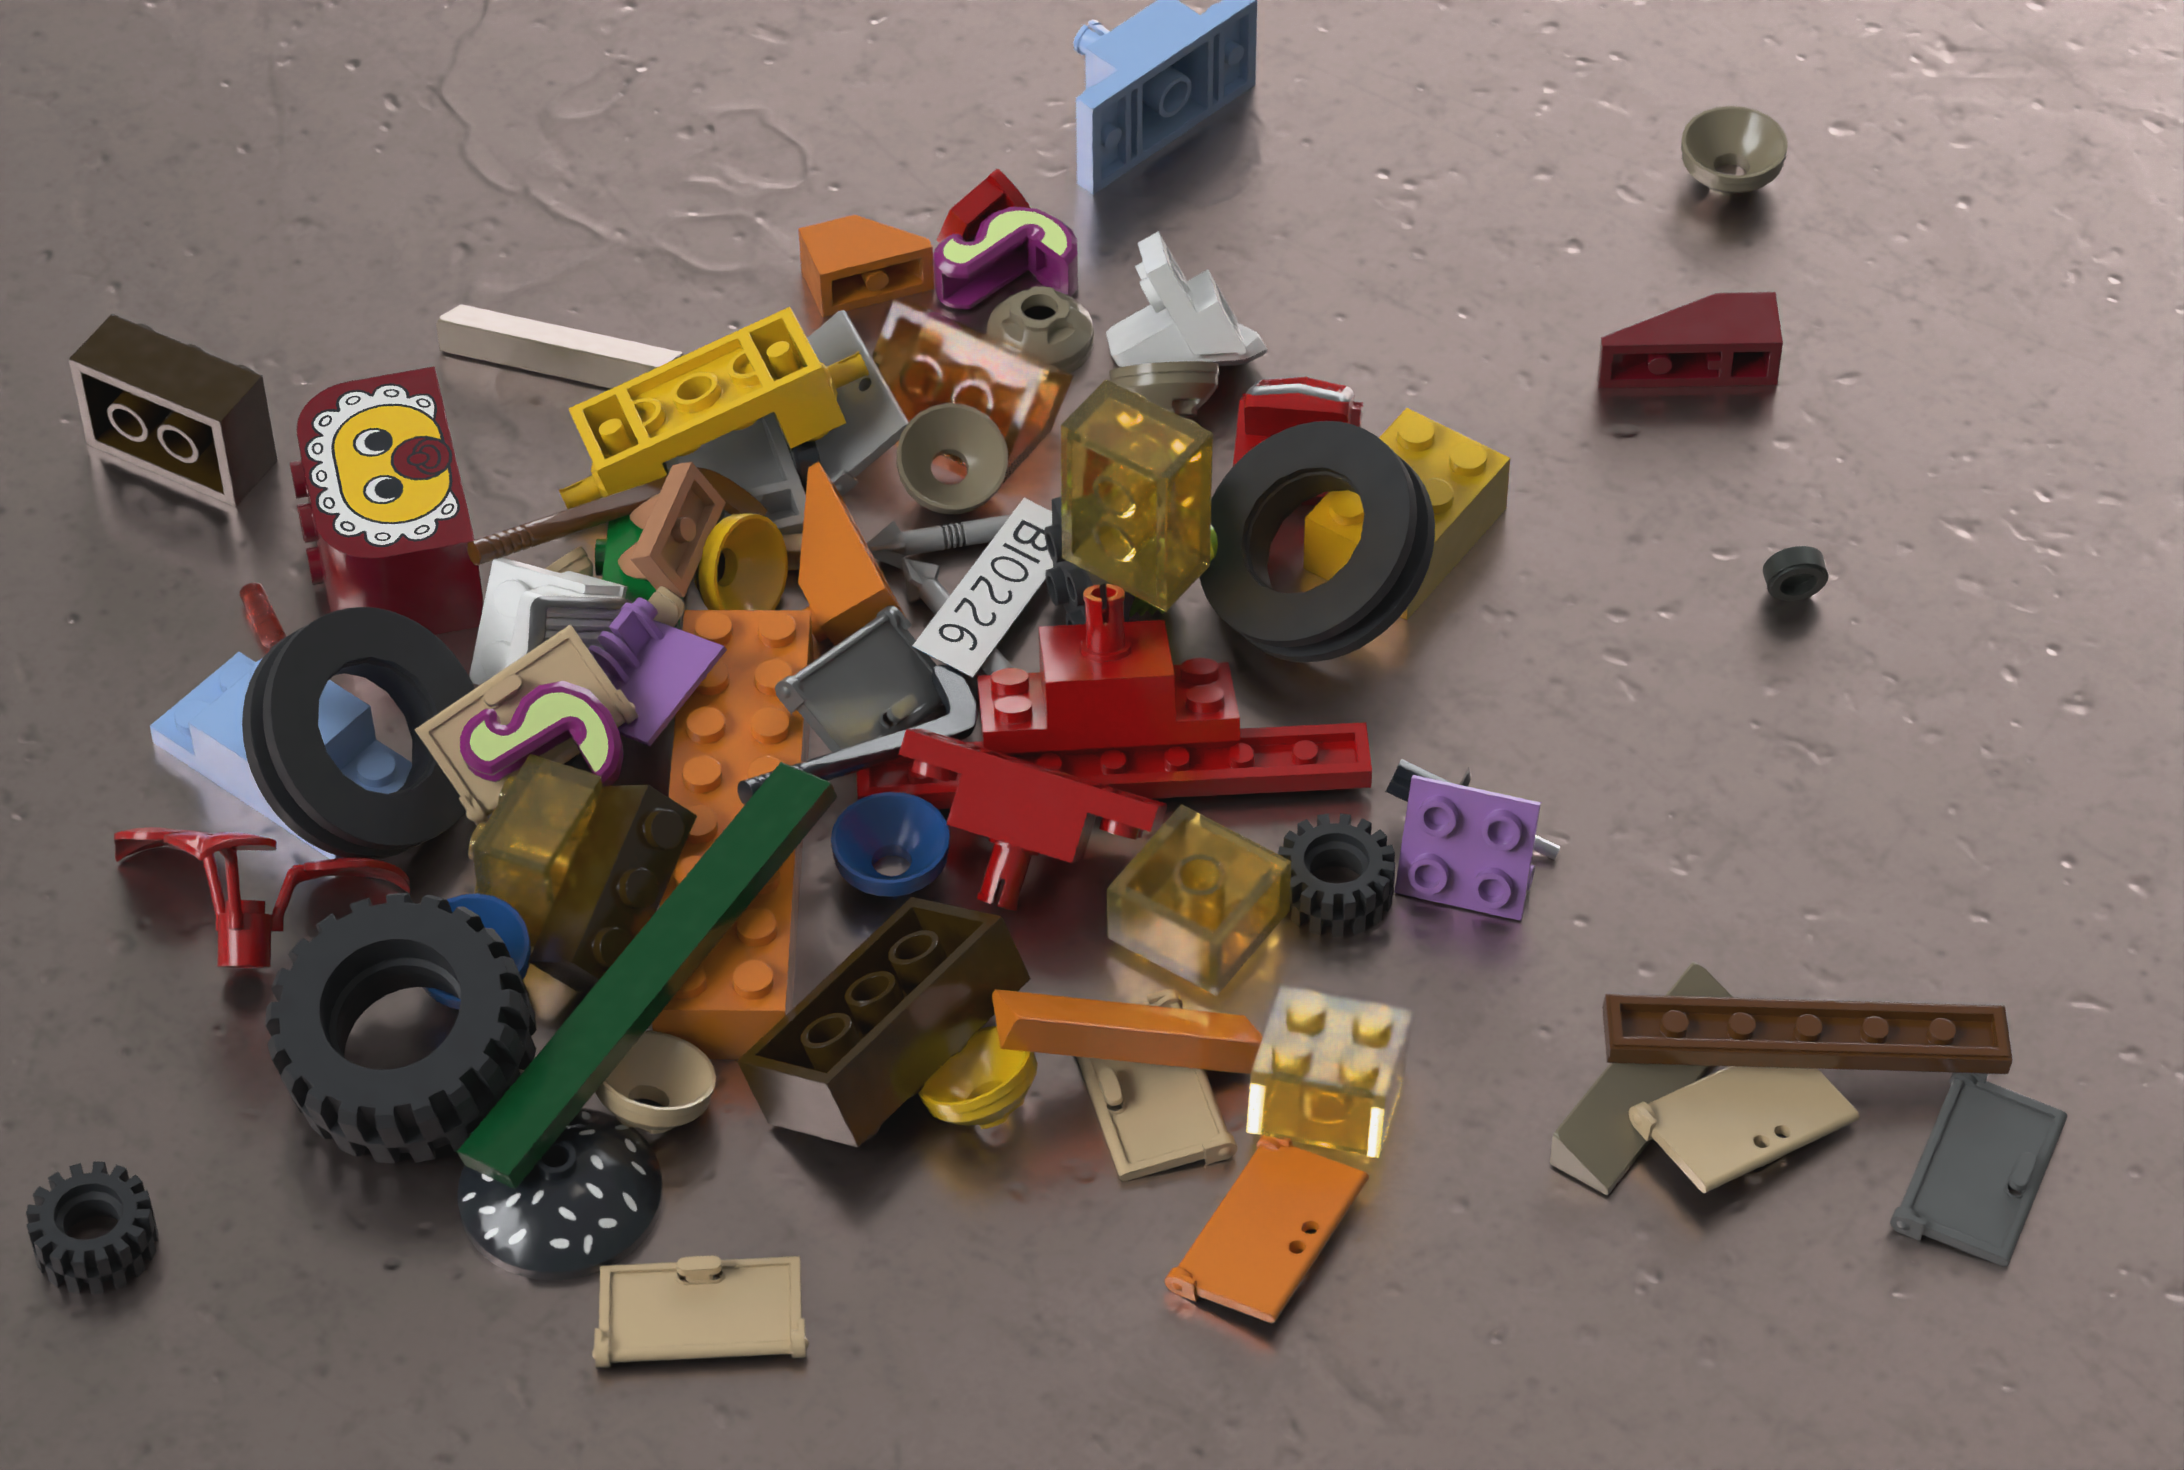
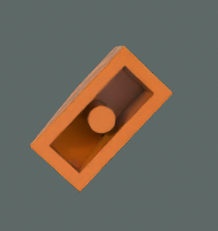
[798,214,935,317]

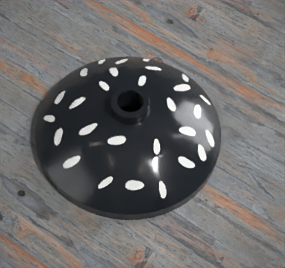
[458,1108,663,1281]

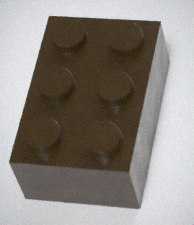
[69,314,278,507]

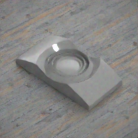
[662,413,806,552]

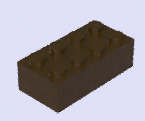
[737,897,1031,1147]

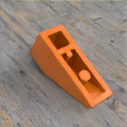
[798,461,906,646]

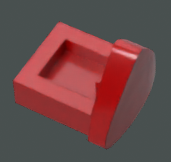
[936,169,1031,243]

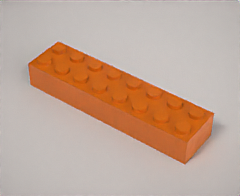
[652,610,814,1060]

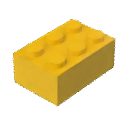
[1303,408,1510,620]

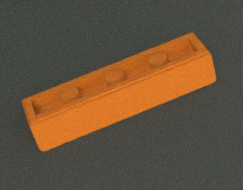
[992,989,1267,1074]

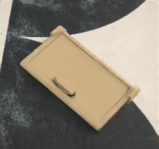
[414,624,639,826]
[1076,989,1238,1181]
[1629,1066,1859,1193]
[592,1256,809,1368]

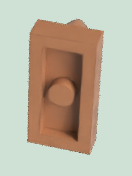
[618,462,726,597]

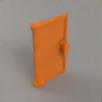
[1164,1131,1369,1323]

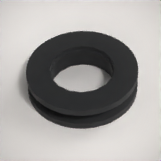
[1199,421,1435,663]
[242,607,475,860]

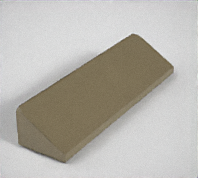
[436,305,683,388]
[1550,962,1734,1196]

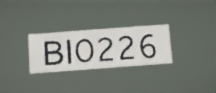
[912,498,1053,678]

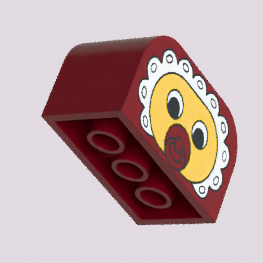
[289,366,484,635]

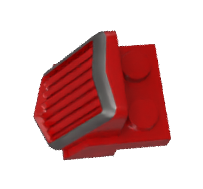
[1233,377,1363,506]

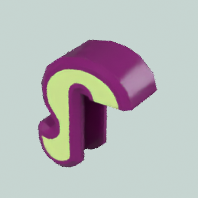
[933,207,1078,309]
[460,681,624,789]

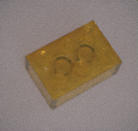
[1061,379,1213,612]

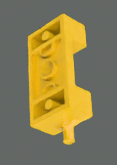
[558,307,869,509]

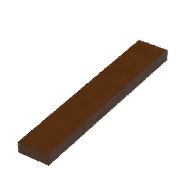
[1602,994,2013,1074]

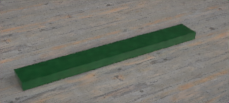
[457,762,837,1189]

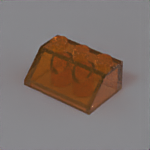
[871,300,1074,483]

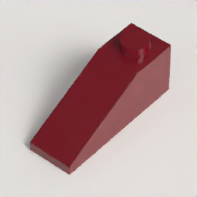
[1597,292,1783,388]

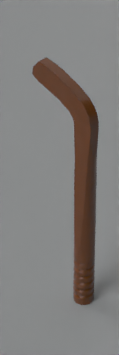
[467,467,768,566]

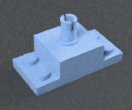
[1074,0,1257,195]
[150,652,412,859]

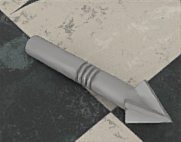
[867,514,1011,569]
[902,558,1013,675]

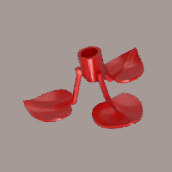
[114,827,410,968]

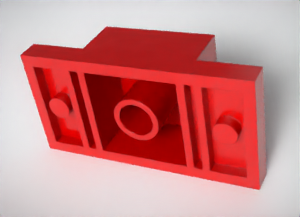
[977,584,1240,754]
[898,729,1167,911]

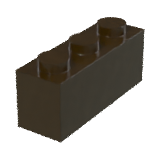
[528,785,697,992]

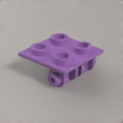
[588,597,727,746]
[1394,775,1541,921]

